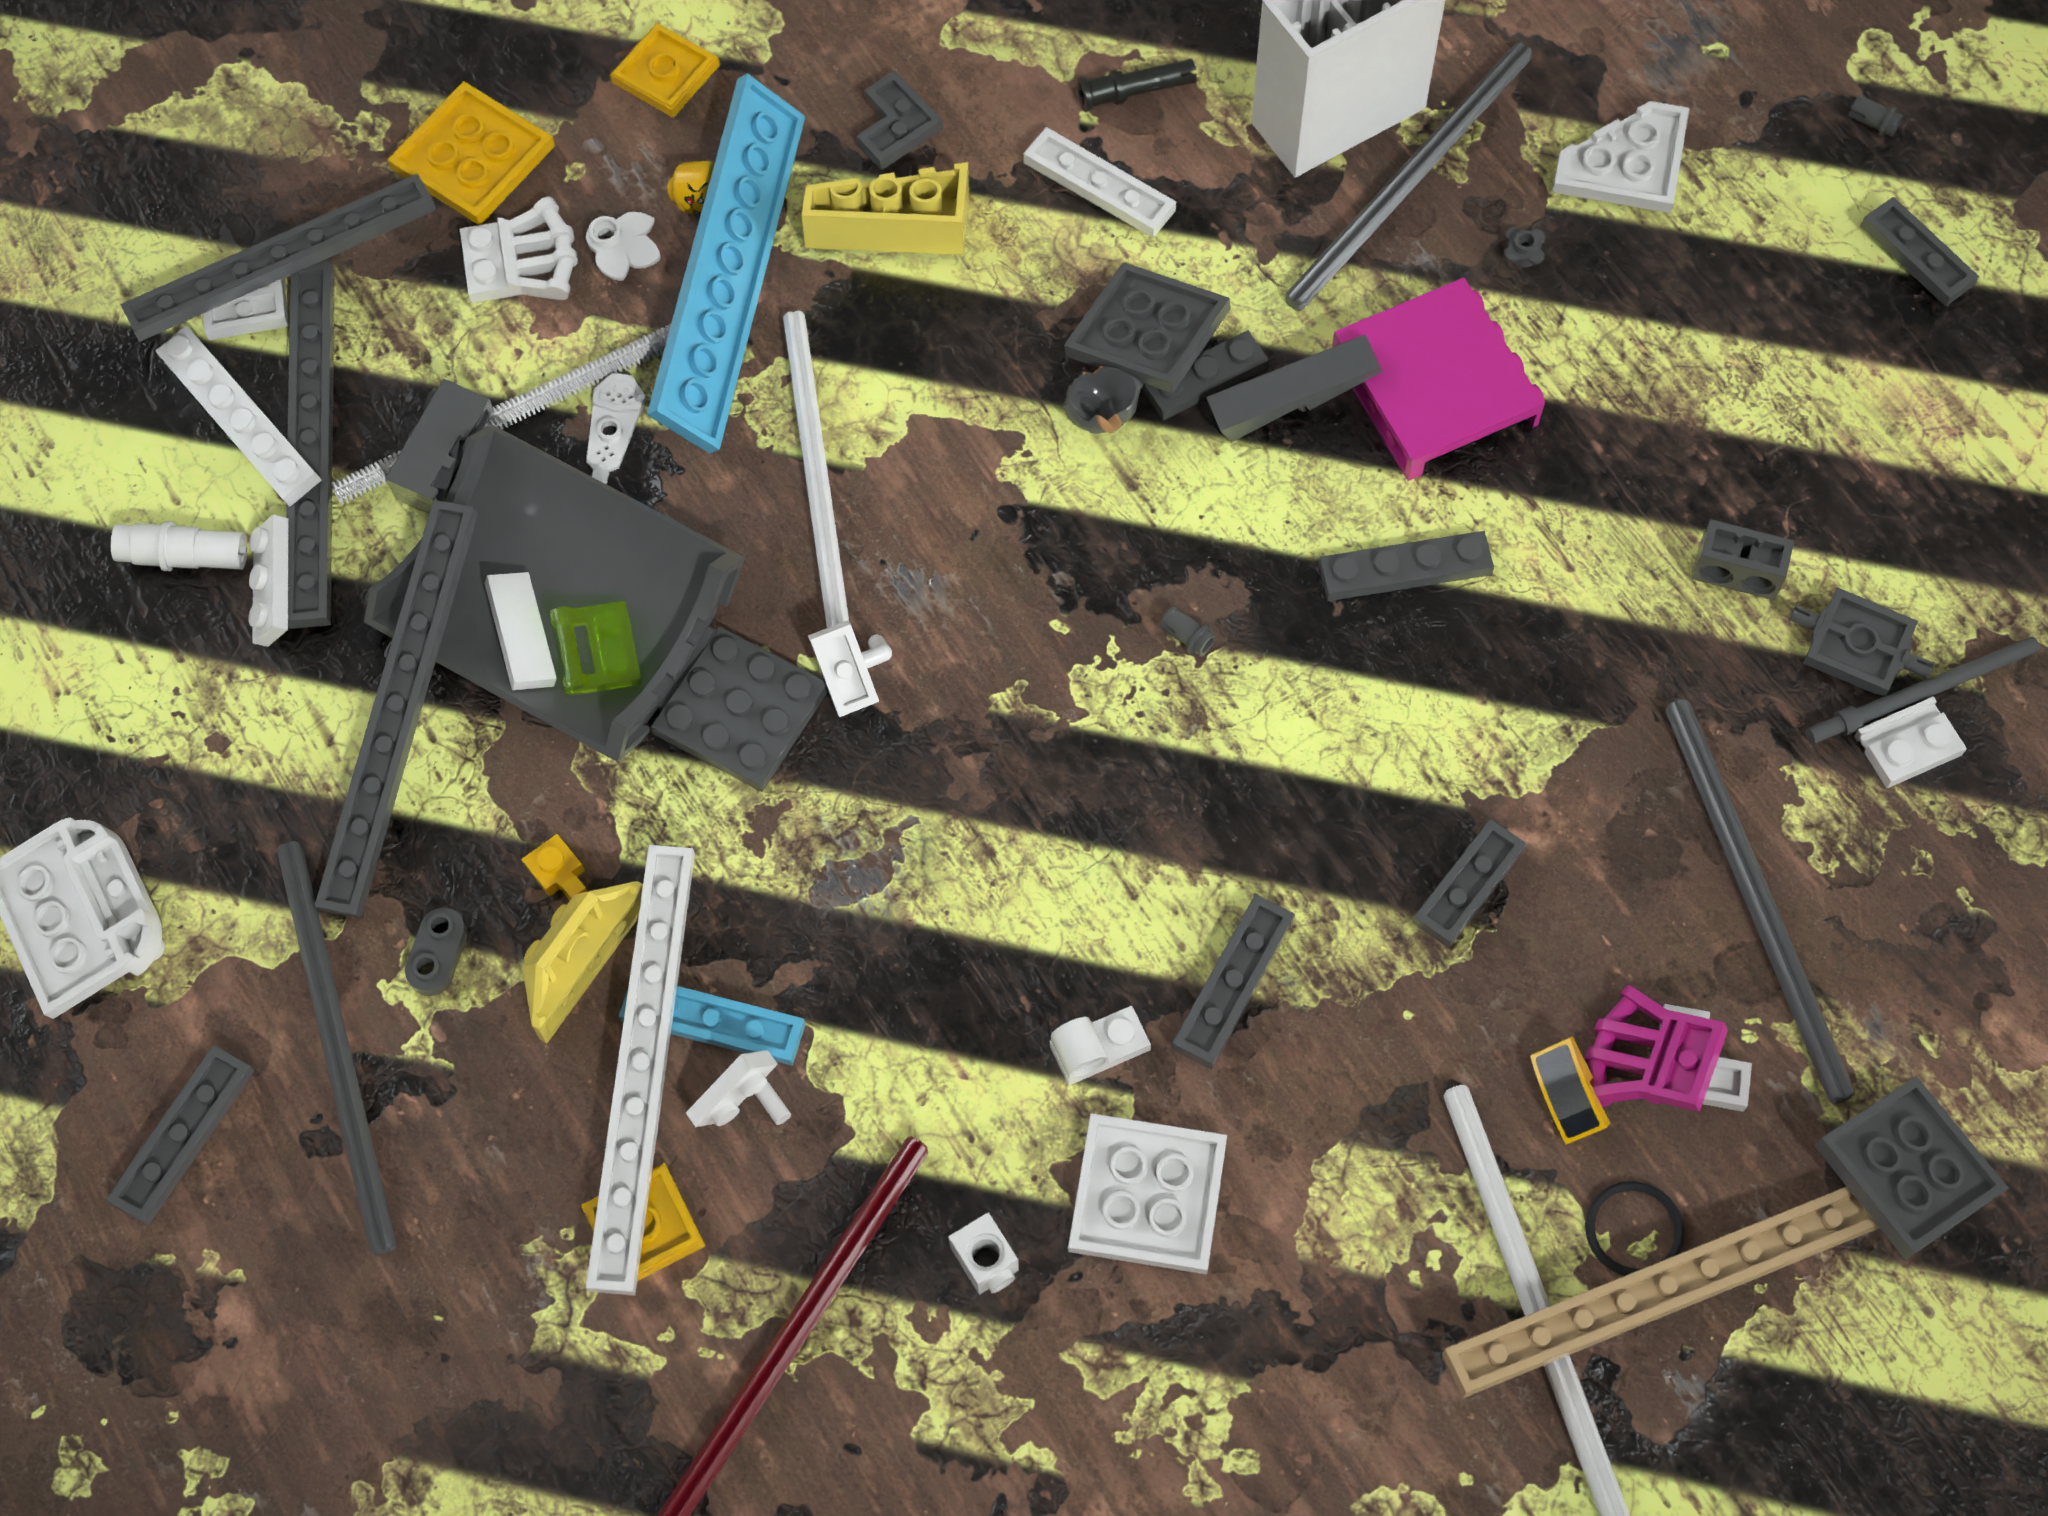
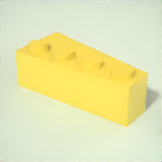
[802,162,969,255]

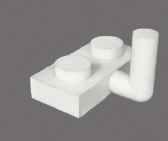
[808,620,892,717]
[686,1050,791,1127]

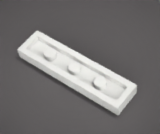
[1024,127,1176,238]

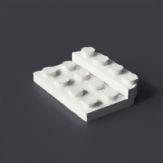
[0,818,165,1019]

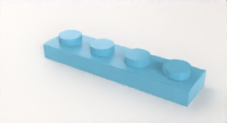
[619,986,806,1066]

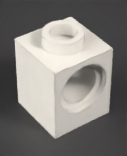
[948,1212,1019,1295]

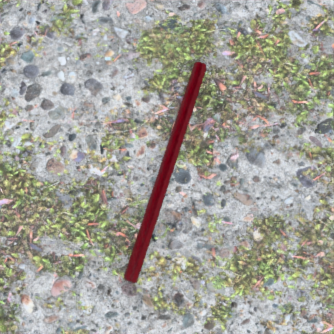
[657,1136,928,1516]

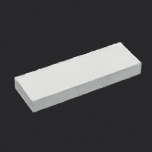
[485,572,557,690]

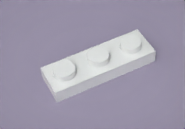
[249,514,288,647]

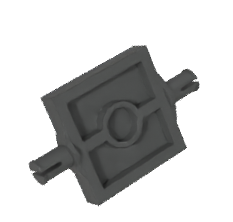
[1788,587,1935,697]

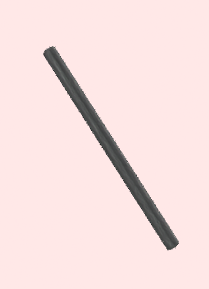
[1285,42,1532,311]
[1666,699,1855,1104]
[277,841,397,1256]

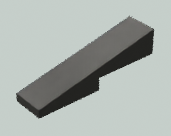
[1206,335,1383,443]

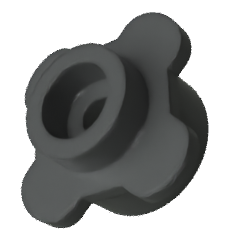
[1504,227,1545,267]

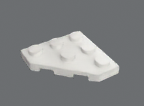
[1552,101,1689,213]

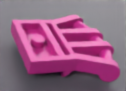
[1584,985,1728,1112]

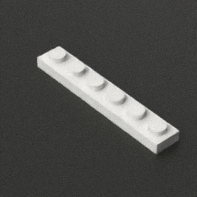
[155,325,322,507]

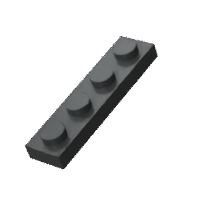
[1319,531,1494,601]
[1172,894,1295,1070]
[106,1045,255,1226]

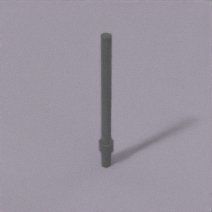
[1805,636,2040,744]

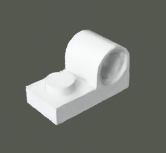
[1050,1005,1151,1086]

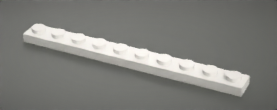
[586,845,695,1296]

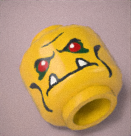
[668,161,715,214]

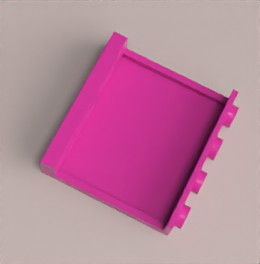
[1332,278,1545,481]

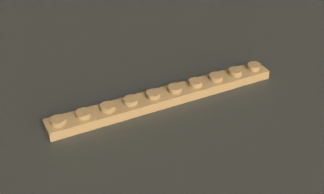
[1442,1187,1879,1398]

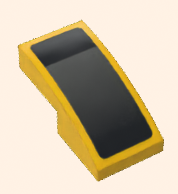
[1530,1036,1610,1145]

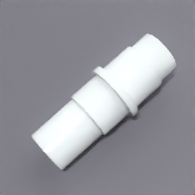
[111,521,247,571]

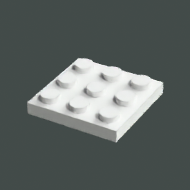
[1068,1113,1227,1274]

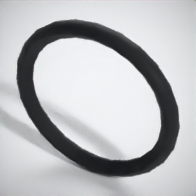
[1585,1181,1685,1276]

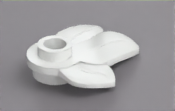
[586,212,661,281]

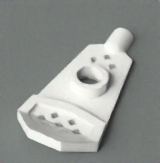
[586,373,646,484]

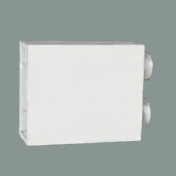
[1251,0,1445,178]

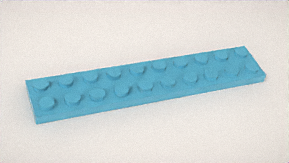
[647,74,805,454]

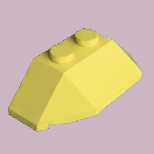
[522,881,643,1044]

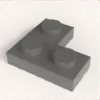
[857,71,943,170]

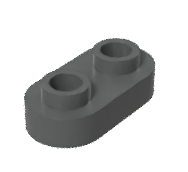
[405,908,468,996]

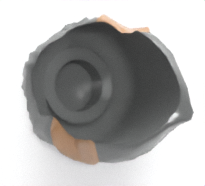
[1063,365,1143,434]

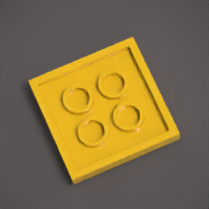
[387,81,555,225]

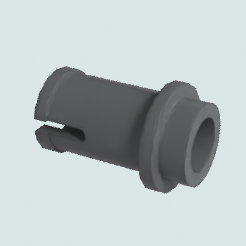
[1848,94,1903,137]
[1160,606,1216,656]

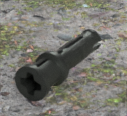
[1077,58,1197,112]

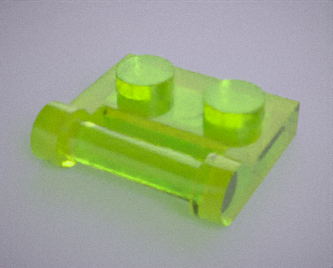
[549,601,641,695]

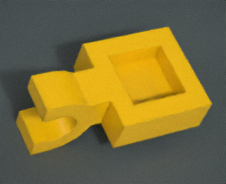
[521,834,587,901]

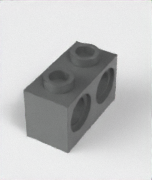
[1691,519,1794,601]

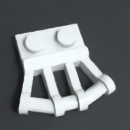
[460,197,578,303]

